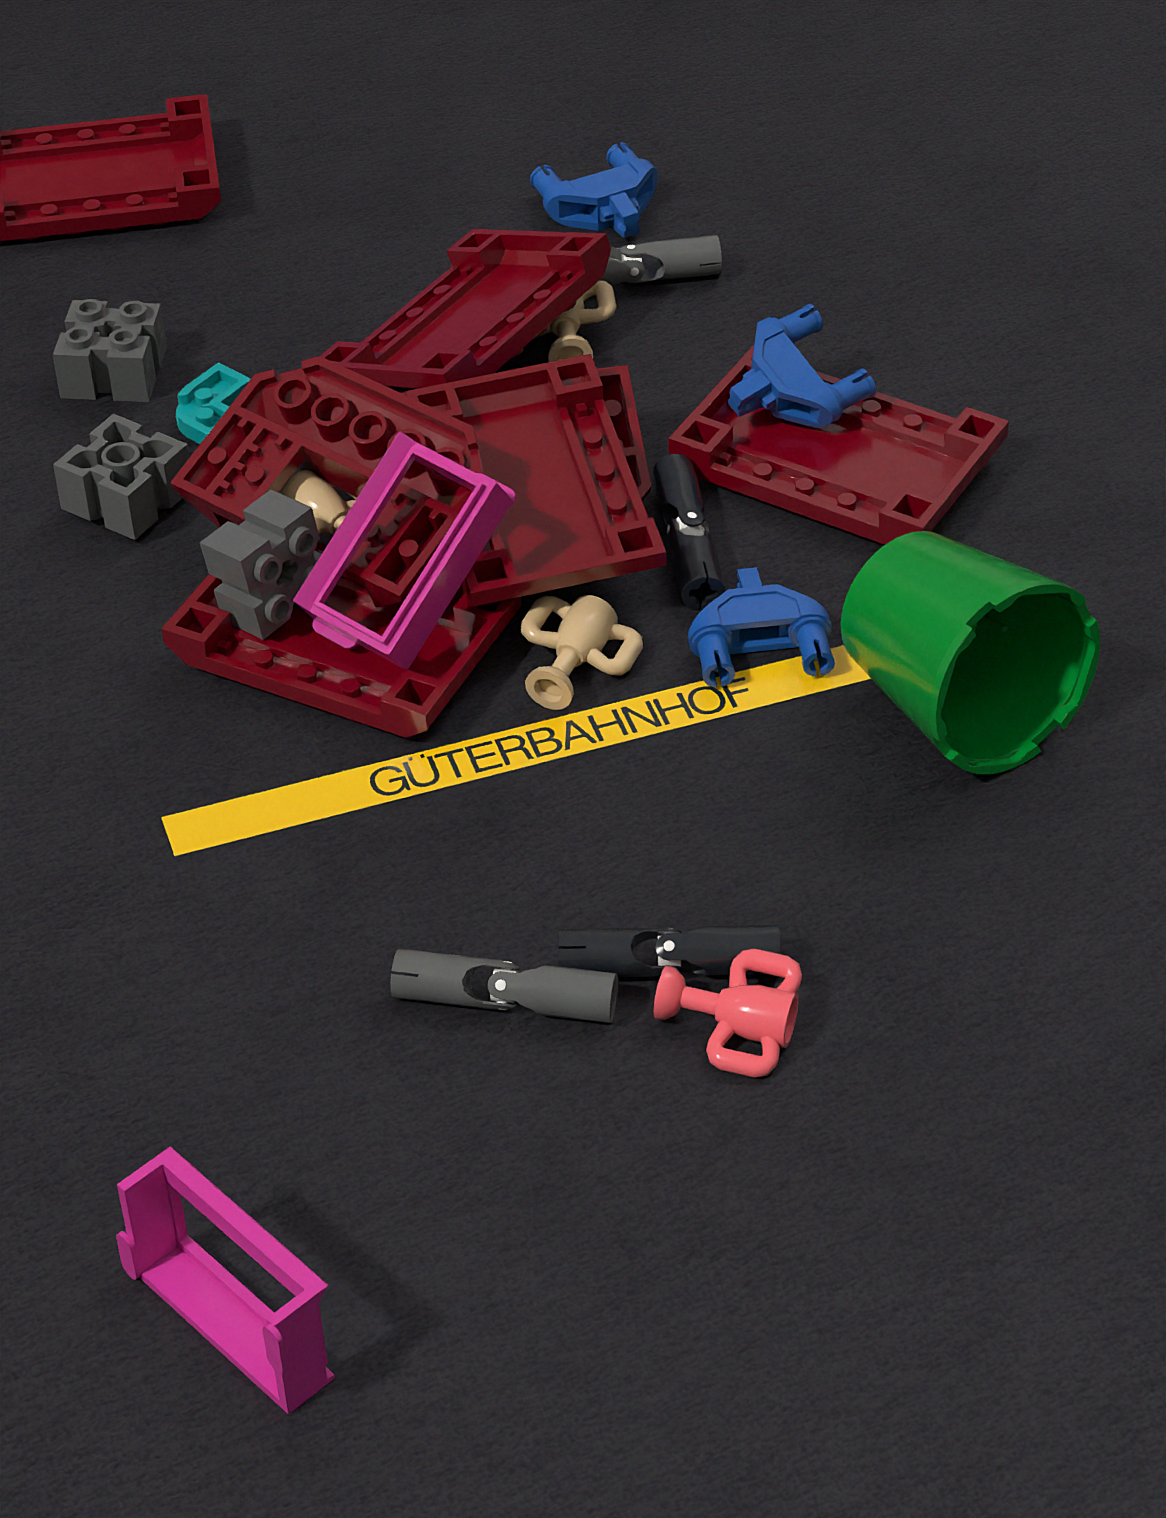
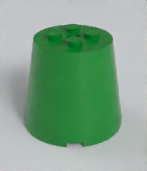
[841,531,1100,774]

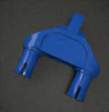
[530,142,658,238]
[728,304,876,427]
[688,567,835,687]

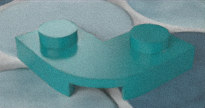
[176,362,251,444]

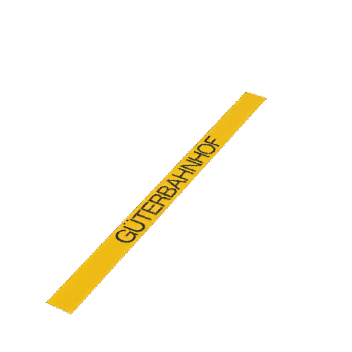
[161,645,871,856]

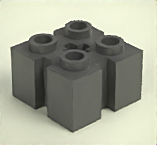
[53,299,167,402]
[53,413,189,540]
[200,489,322,640]

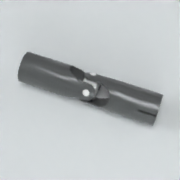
[599,235,722,285]
[390,948,618,1023]

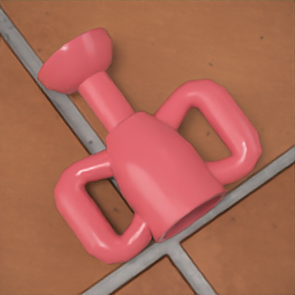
[654,949,802,1078]

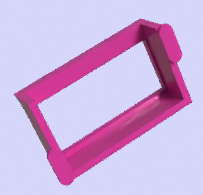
[293,431,516,670]
[116,1146,335,1414]

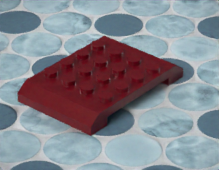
[0,94,221,241]
[320,229,611,390]
[668,345,1009,545]
[406,354,666,607]
[161,542,522,738]

